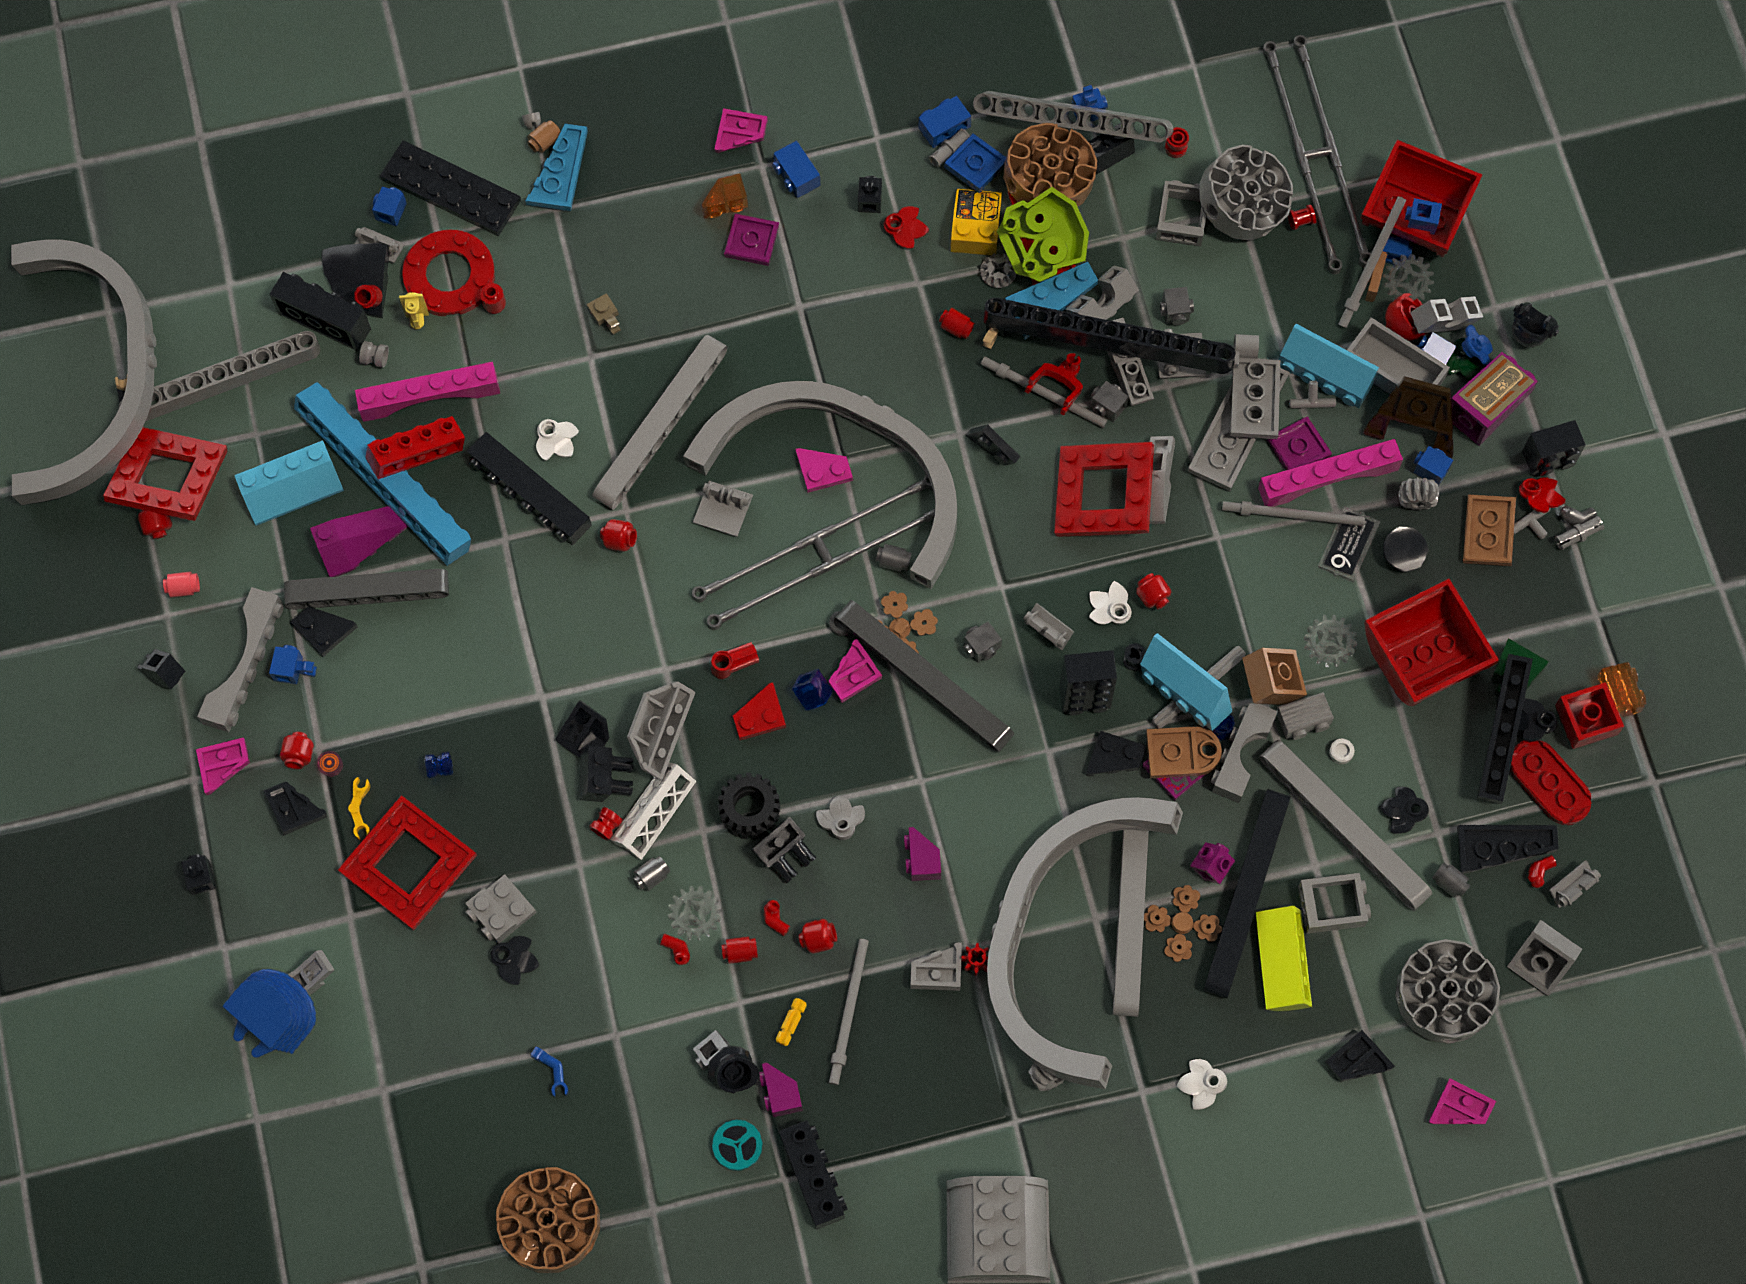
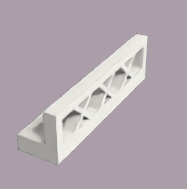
[610,762,696,860]

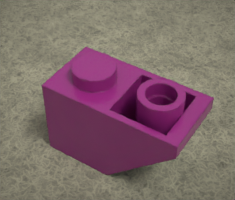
[904,827,941,881]
[759,1063,803,1117]

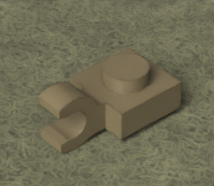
[587,293,621,335]

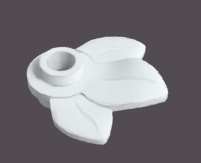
[536,419,579,461]
[1089,581,1131,625]
[1177,1059,1227,1110]

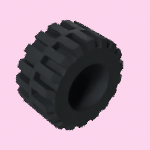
[718,773,780,839]

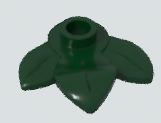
[1446,338,1486,381]

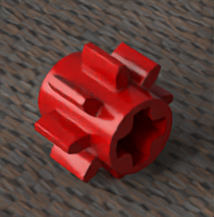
[961,943,989,976]

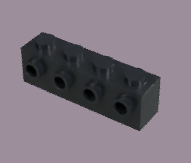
[779,1120,848,1230]

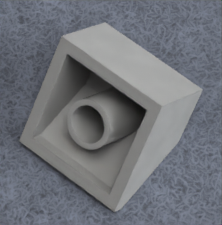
[1507,920,1582,996]

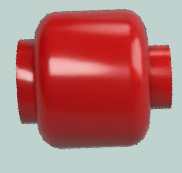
[138,510,172,539]
[600,519,637,552]
[1136,573,1172,610]
[280,732,314,769]
[799,919,837,954]

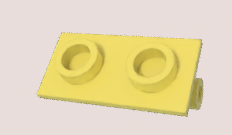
[399,292,429,329]

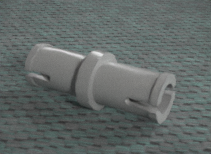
[929,128,970,168]
[1555,516,1604,550]

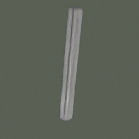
[1152,646,1246,729]

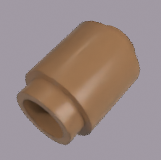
[527,120,561,153]

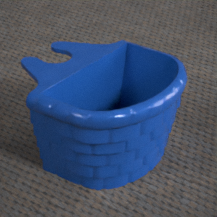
[223,969,316,1058]

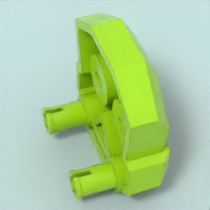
[997,187,1089,282]

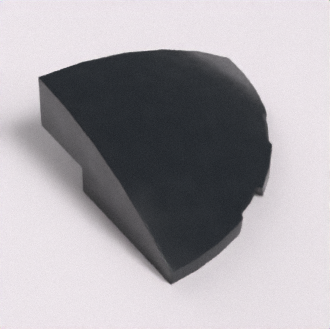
[322,243,389,318]

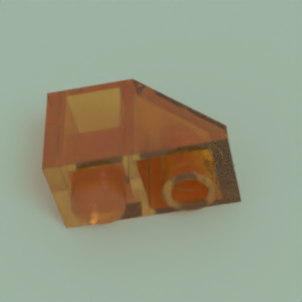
[702,173,748,218]

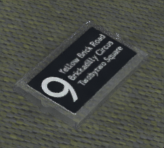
[1318,506,1381,582]

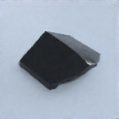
[555,700,610,758]

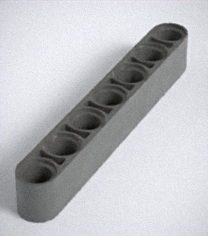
[284,569,449,610]

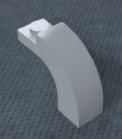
[288,950,334,996]

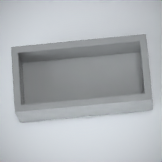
[1347,318,1450,394]

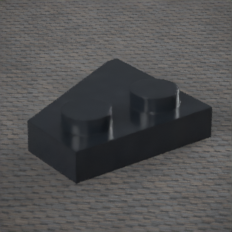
[965,424,1021,465]
[291,606,358,657]
[1086,730,1147,777]
[1324,1030,1395,1082]

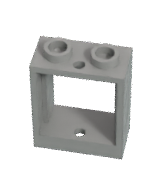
[1156,180,1206,246]
[1298,873,1371,934]

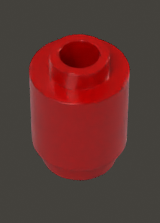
[480,283,506,314]
[354,285,383,308]
[939,308,975,339]
[721,936,758,964]

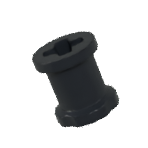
[1123,643,1146,671]

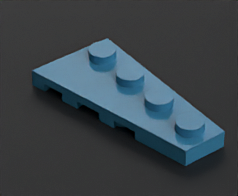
[525,124,588,211]
[1005,262,1098,340]

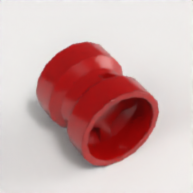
[1165,127,1189,158]
[589,807,623,841]

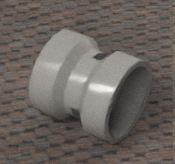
[359,341,389,368]

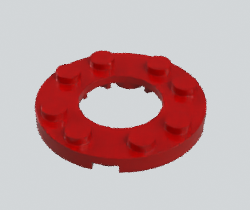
[402,230,495,316]

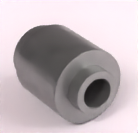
[876,544,912,572]
[633,856,670,891]
[1432,863,1470,898]

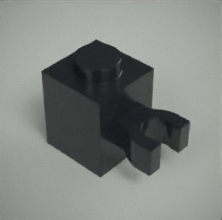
[858,176,882,213]
[137,649,186,690]
[181,854,216,895]

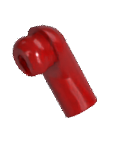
[1528,855,1557,888]
[764,900,791,936]
[660,934,690,965]

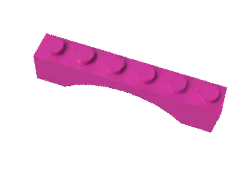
[355,362,500,422]
[1258,439,1403,507]

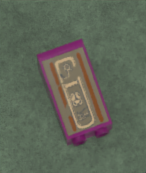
[1451,352,1538,446]

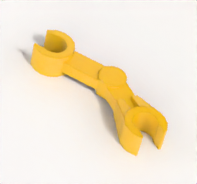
[348,777,371,840]

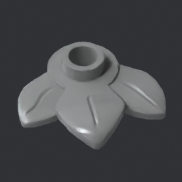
[816,795,865,840]

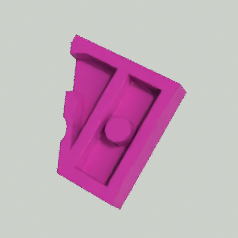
[714,108,768,153]
[796,448,853,493]
[829,639,882,703]
[196,737,250,795]
[1429,1078,1496,1124]

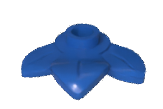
[1462,325,1493,366]

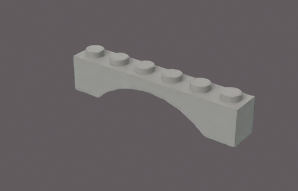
[197,587,283,733]

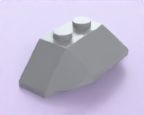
[627,682,695,780]

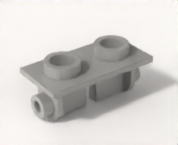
[355,227,405,263]
[1023,603,1074,650]
[1550,860,1601,908]

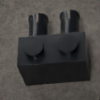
[579,745,634,802]
[750,817,817,884]

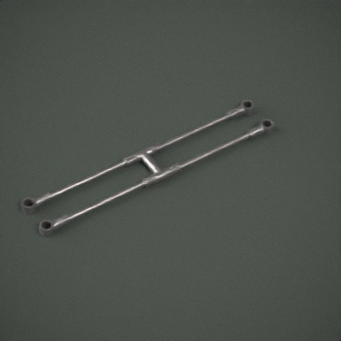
[1263,35,1371,274]
[692,475,935,630]

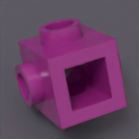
[1190,842,1235,884]

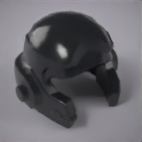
[1512,302,1559,348]

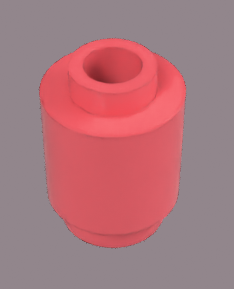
[163,572,200,598]

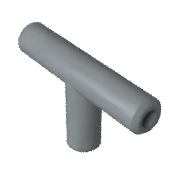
[1289,381,1336,408]
[1514,507,1551,539]

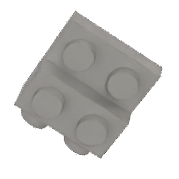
[465,874,537,944]

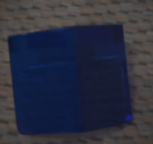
[792,669,832,711]

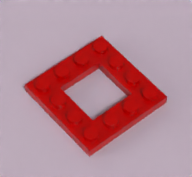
[103,427,227,521]
[1054,442,1154,537]
[338,795,477,931]

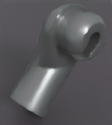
[1560,506,1597,525]

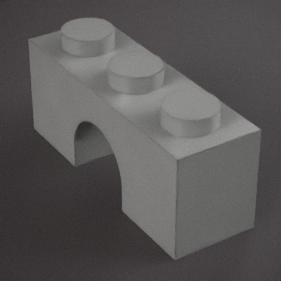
[1065,266,1139,332]
[1410,296,1483,333]

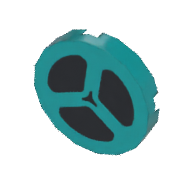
[712,1120,763,1171]

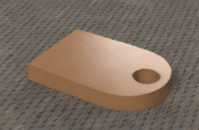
[1146,727,1222,779]

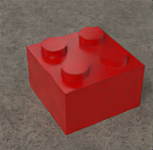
[1555,682,1624,749]

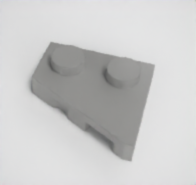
[911,942,962,991]

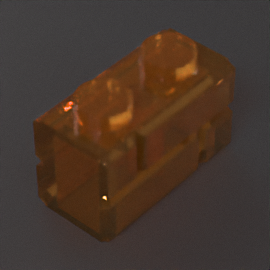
[1598,662,1646,718]

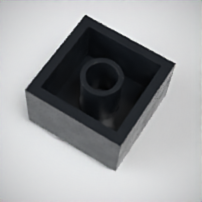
[1522,420,1586,476]

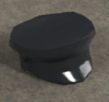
[1383,527,1429,573]
[707,1046,760,1094]

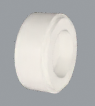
[1329,739,1355,764]

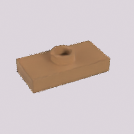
[1365,251,1387,302]

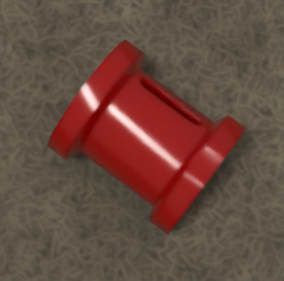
[1288,204,1316,230]

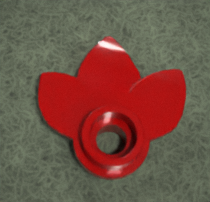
[884,206,929,249]
[1519,477,1566,513]

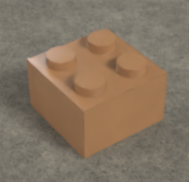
[1242,648,1307,705]

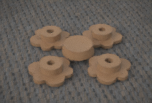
[878,591,938,654]
[1144,885,1222,962]

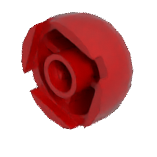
[1385,293,1427,341]

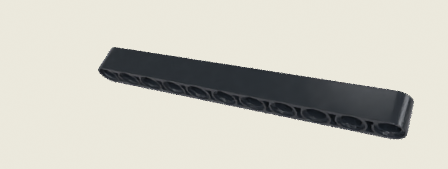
[983,298,1236,374]

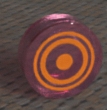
[317,751,343,777]

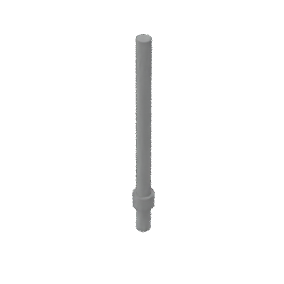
[1338,196,1406,328]
[981,357,1108,428]
[1222,501,1365,526]
[829,939,869,1085]

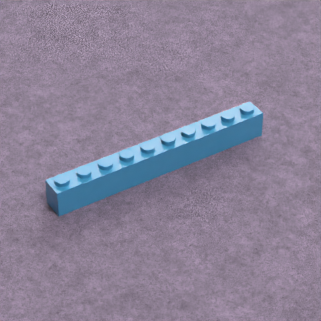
[294,382,471,566]

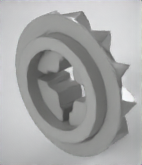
[980,253,1017,288]

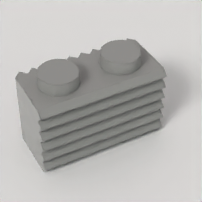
[1277,692,1334,740]

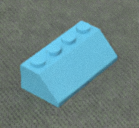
[1279,324,1379,408]
[234,440,344,526]
[1140,633,1232,731]

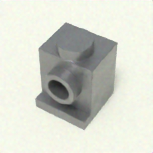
[693,1030,730,1071]

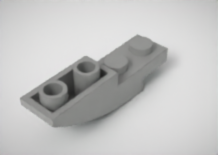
[1106,318,1154,406]
[1150,436,1176,524]

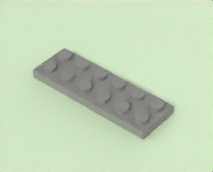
[1188,358,1290,491]

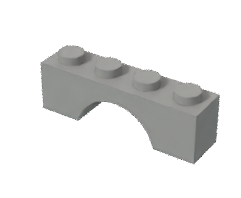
[1211,700,1278,803]

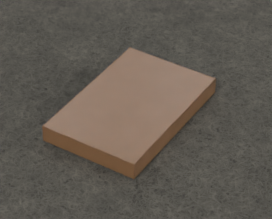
[1463,495,1516,566]

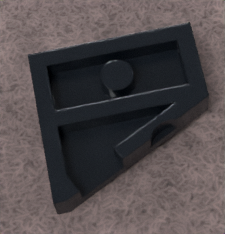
[263,782,327,836]

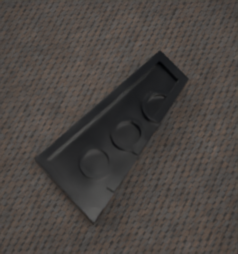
[1457,825,1559,874]

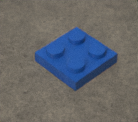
[944,133,1006,193]

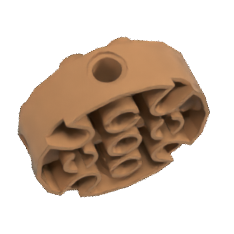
[1003,123,1097,206]
[496,1167,600,1273]

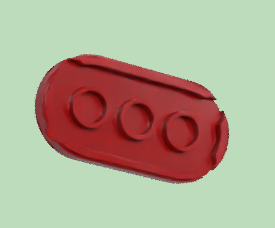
[1510,740,1591,825]

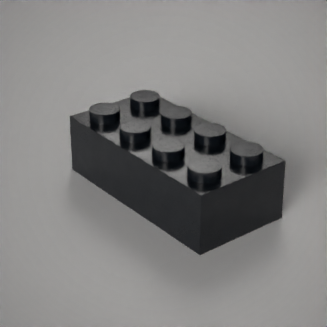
[269,272,371,351]
[1059,650,1117,715]

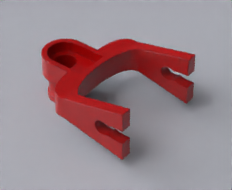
[1025,353,1083,416]

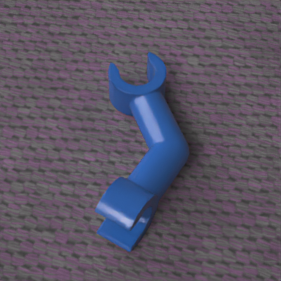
[531,1046,568,1097]

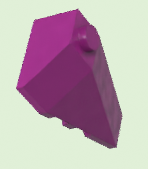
[310,506,409,577]

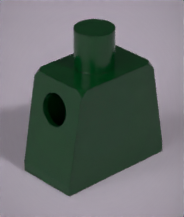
[1491,638,1549,697]

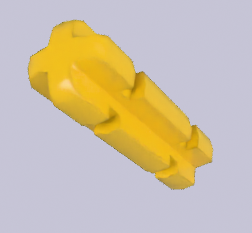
[776,998,807,1046]

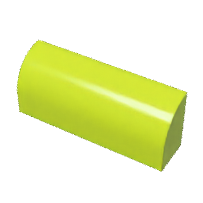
[1256,906,1312,1011]

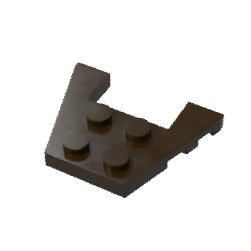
[1363,376,1454,458]

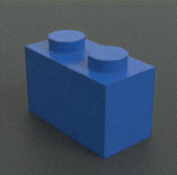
[918,96,971,148]
[772,140,821,198]

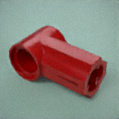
[711,642,759,679]

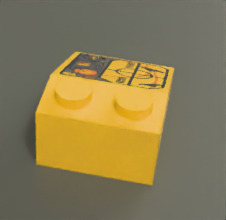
[951,189,1002,255]

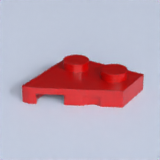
[733,683,786,741]

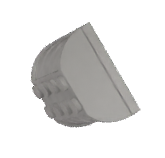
[946,1176,1051,1284]

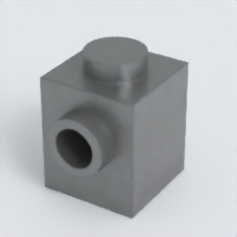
[1160,287,1194,325]
[1091,381,1129,423]
[963,621,1002,662]

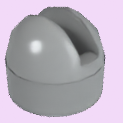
[522,112,541,129]

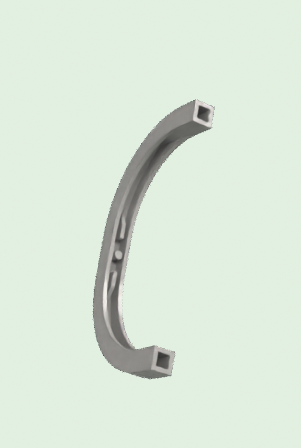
[11,240,157,505]
[683,381,958,589]
[987,797,1183,1090]

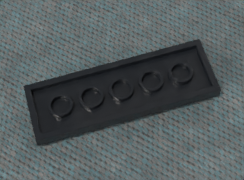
[380,140,521,236]

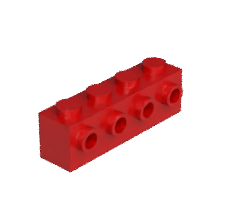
[365,416,465,479]

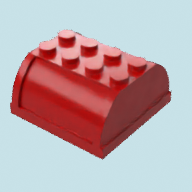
[1360,140,1483,258]
[1364,579,1499,707]

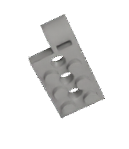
[1230,334,1281,439]

